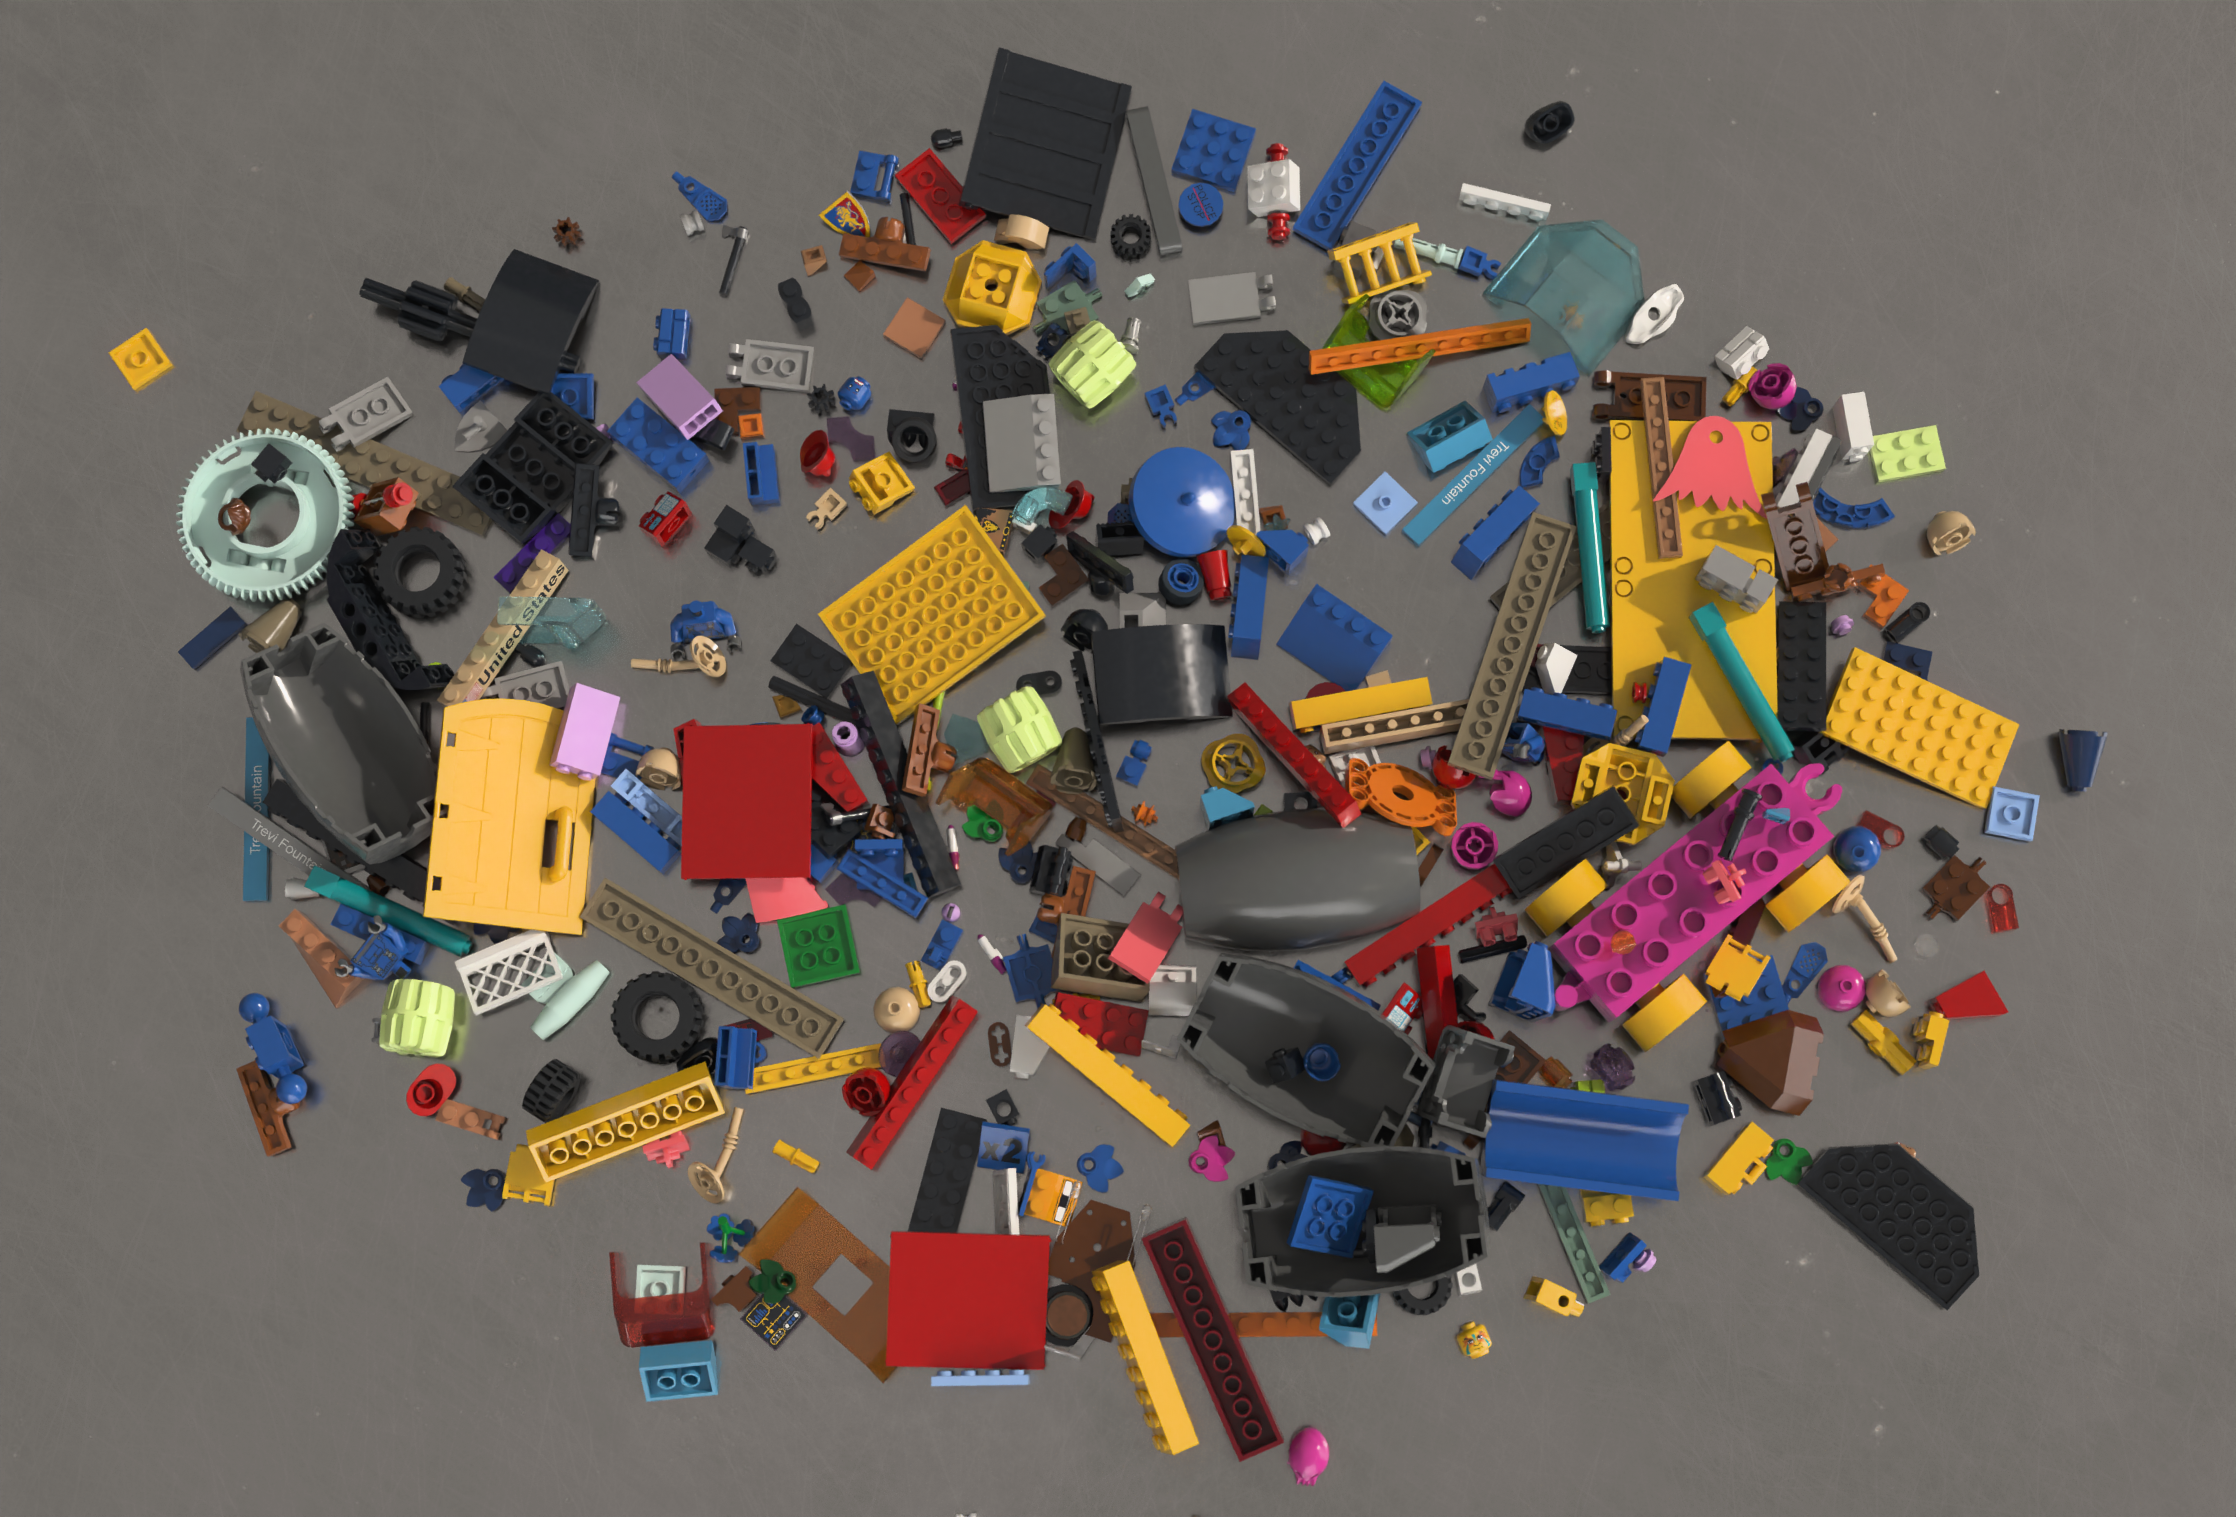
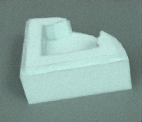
[1125,274,1155,297]

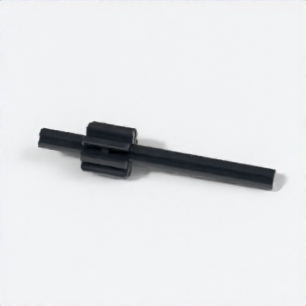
[359,278,581,374]

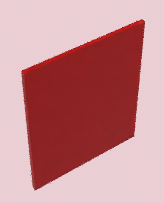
[681,723,813,880]
[885,1231,1051,1370]

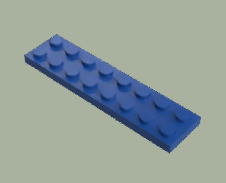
[1292,80,1422,250]

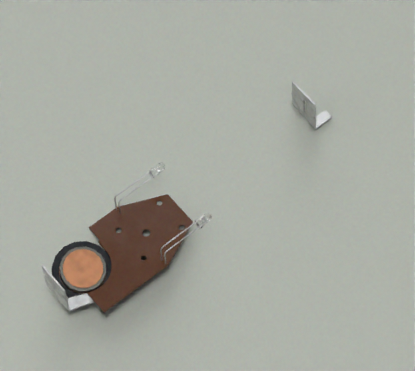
[1044,1035,1180,1361]

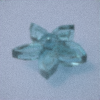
[1264,514,1291,531]

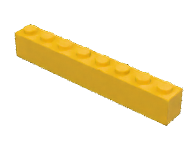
[1024,1003,1190,1147]

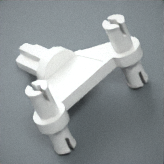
[1601,841,1642,890]

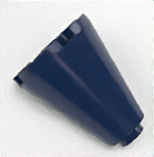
[2059,729,2108,792]

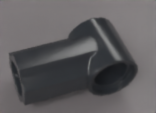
[1884,602,1930,644]
[1487,1181,1525,1231]

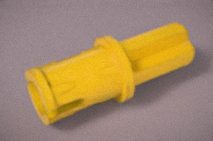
[1722,366,1758,406]
[905,961,931,1008]
[772,1139,819,1173]

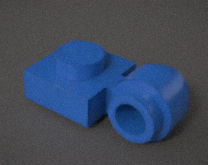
[1116,740,1152,787]

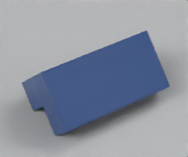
[743,442,780,506]
[714,1026,757,1089]

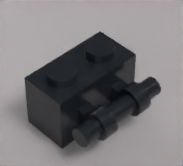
[1792,731,1850,774]
[1029,845,1073,897]
[1694,1071,1742,1126]

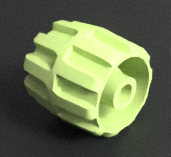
[1048,320,1136,408]
[977,686,1063,773]
[379,979,455,1058]

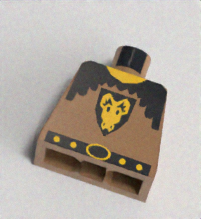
[975,508,1015,557]

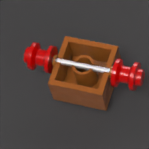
[348,477,419,537]

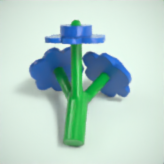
[707,1213,755,1263]

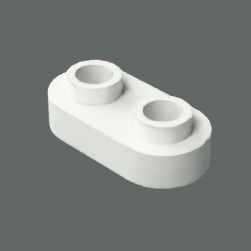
[928,961,967,1003]

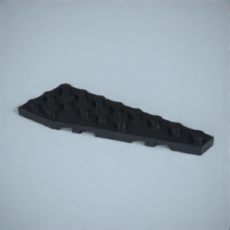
[1070,650,1124,833]

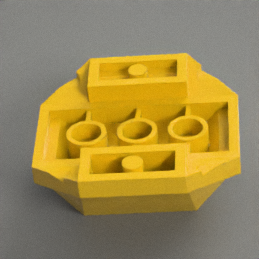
[943,240,1042,335]
[1571,743,1675,846]

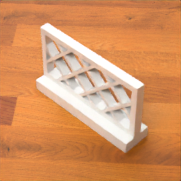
[455,930,564,1015]

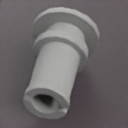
[1120,317,1141,354]

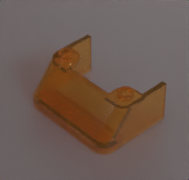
[935,757,1053,856]

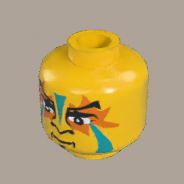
[1456,1321,1492,1359]

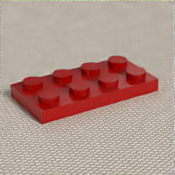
[895,148,986,244]
[1054,992,1149,1057]

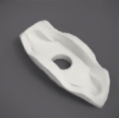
[1624,284,1684,344]

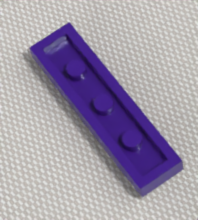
[493,513,570,594]

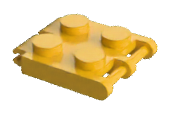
[1705,934,1771,1001]
[502,1144,555,1206]

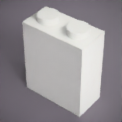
[1832,392,1874,462]

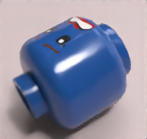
[838,376,872,410]

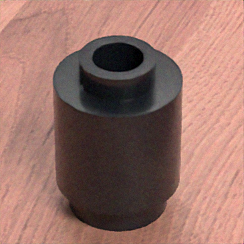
[1924,824,1959,859]

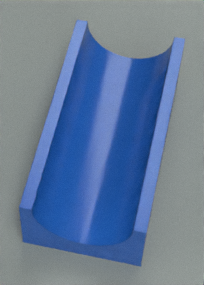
[1480,1079,1689,1201]

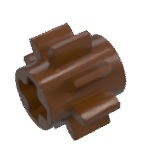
[552,217,581,247]

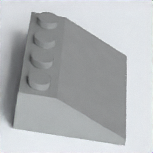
[983,394,1061,493]

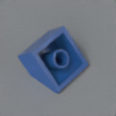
[1256,530,1309,576]

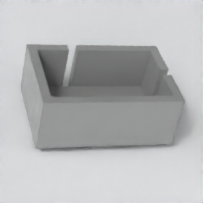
[1695,545,1778,613]

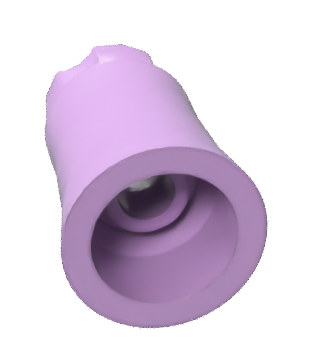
[832,722,865,757]

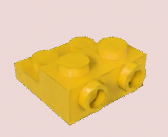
[849,451,915,515]
[1913,1011,1950,1070]
[1579,1189,1634,1226]

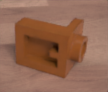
[864,804,895,839]

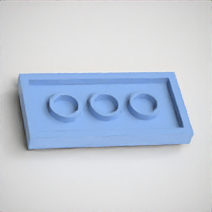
[931,1369,1030,1386]

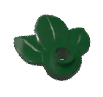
[749,1259,796,1304]

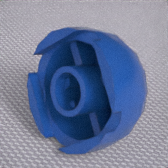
[1833,826,1881,873]

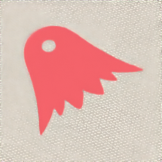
[1653,416,1767,519]

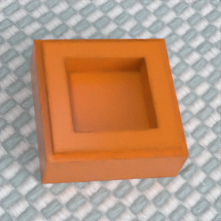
[738,413,764,440]

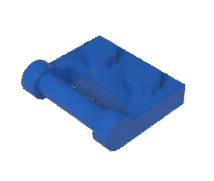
[850,151,899,202]
[601,733,654,780]

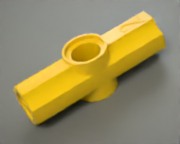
[1851,1010,1916,1075]

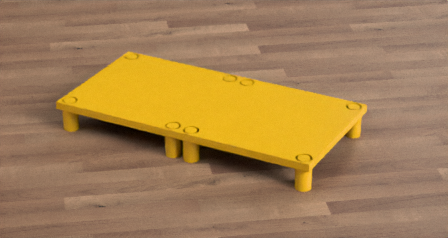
[1609,420,1778,743]

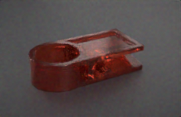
[1857,810,1905,849]
[1987,884,2019,933]

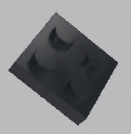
[1592,427,1612,484]

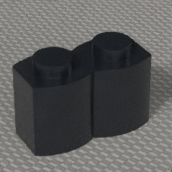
[778,277,814,332]

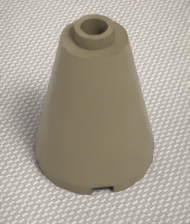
[238,599,302,653]
[1050,727,1097,794]

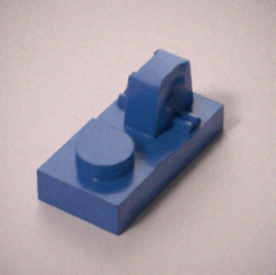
[921,919,963,971]
[1599,1232,1647,1283]

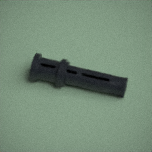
[1717,788,1763,862]

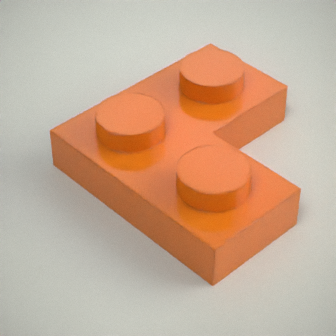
[1858,565,1909,629]

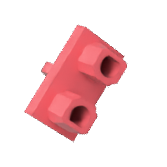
[1702,860,1746,904]
[1475,907,1518,947]
[642,1130,690,1168]

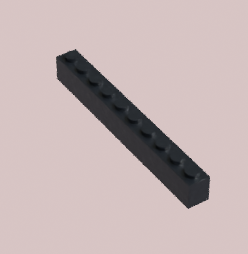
[840,671,961,898]
[262,779,464,925]

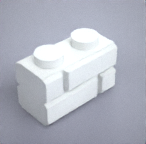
[1714,326,1769,380]

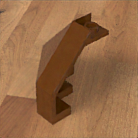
[1716,1010,1824,1116]

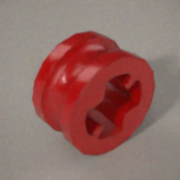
[1632,682,1647,704]

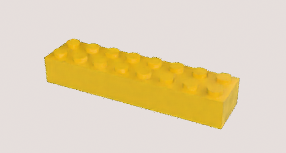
[526,1062,725,1183]
[1091,1261,1199,1455]

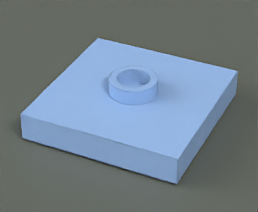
[1353,471,1418,536]
[1984,786,2040,842]

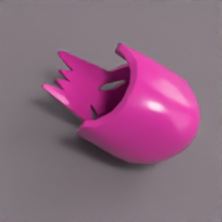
[1478,770,1532,817]
[1287,1427,1329,1487]

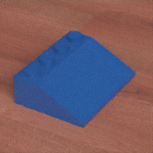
[1276,584,1393,691]

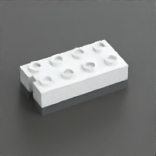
[1775,428,1842,516]

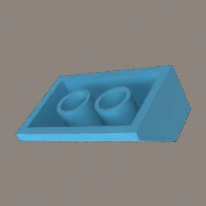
[1407,401,1493,473]
[1200,786,1255,830]
[1319,1294,1380,1349]
[639,1340,718,1402]

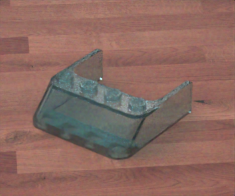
[497,596,606,648]

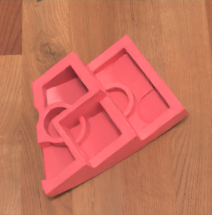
[746,878,828,923]

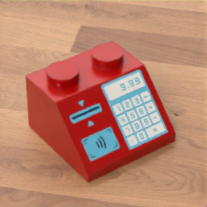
[638,491,692,548]
[1382,982,1423,1035]

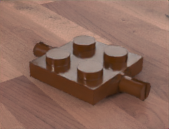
[1922,855,1990,921]

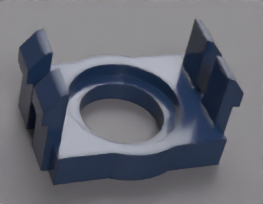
[1036,322,1069,358]

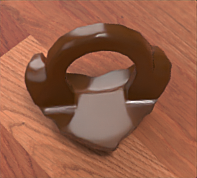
[218,498,251,536]

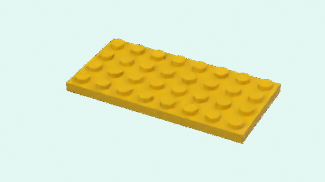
[1820,647,2019,809]

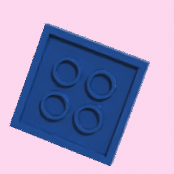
[1171,109,1256,192]
[1704,955,1789,1041]
[1287,1175,1374,1258]

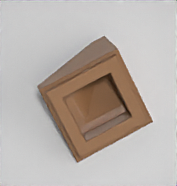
[801,245,827,276]

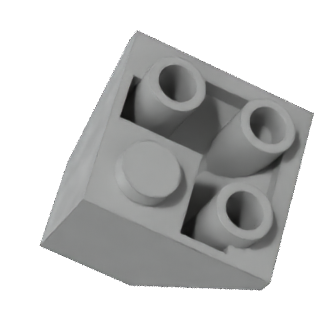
[1120,592,1166,628]

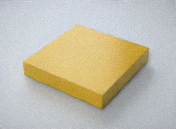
[109,328,172,390]

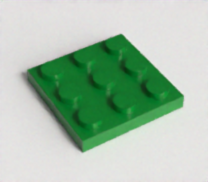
[777,904,860,988]

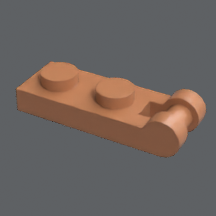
[436,1099,506,1140]

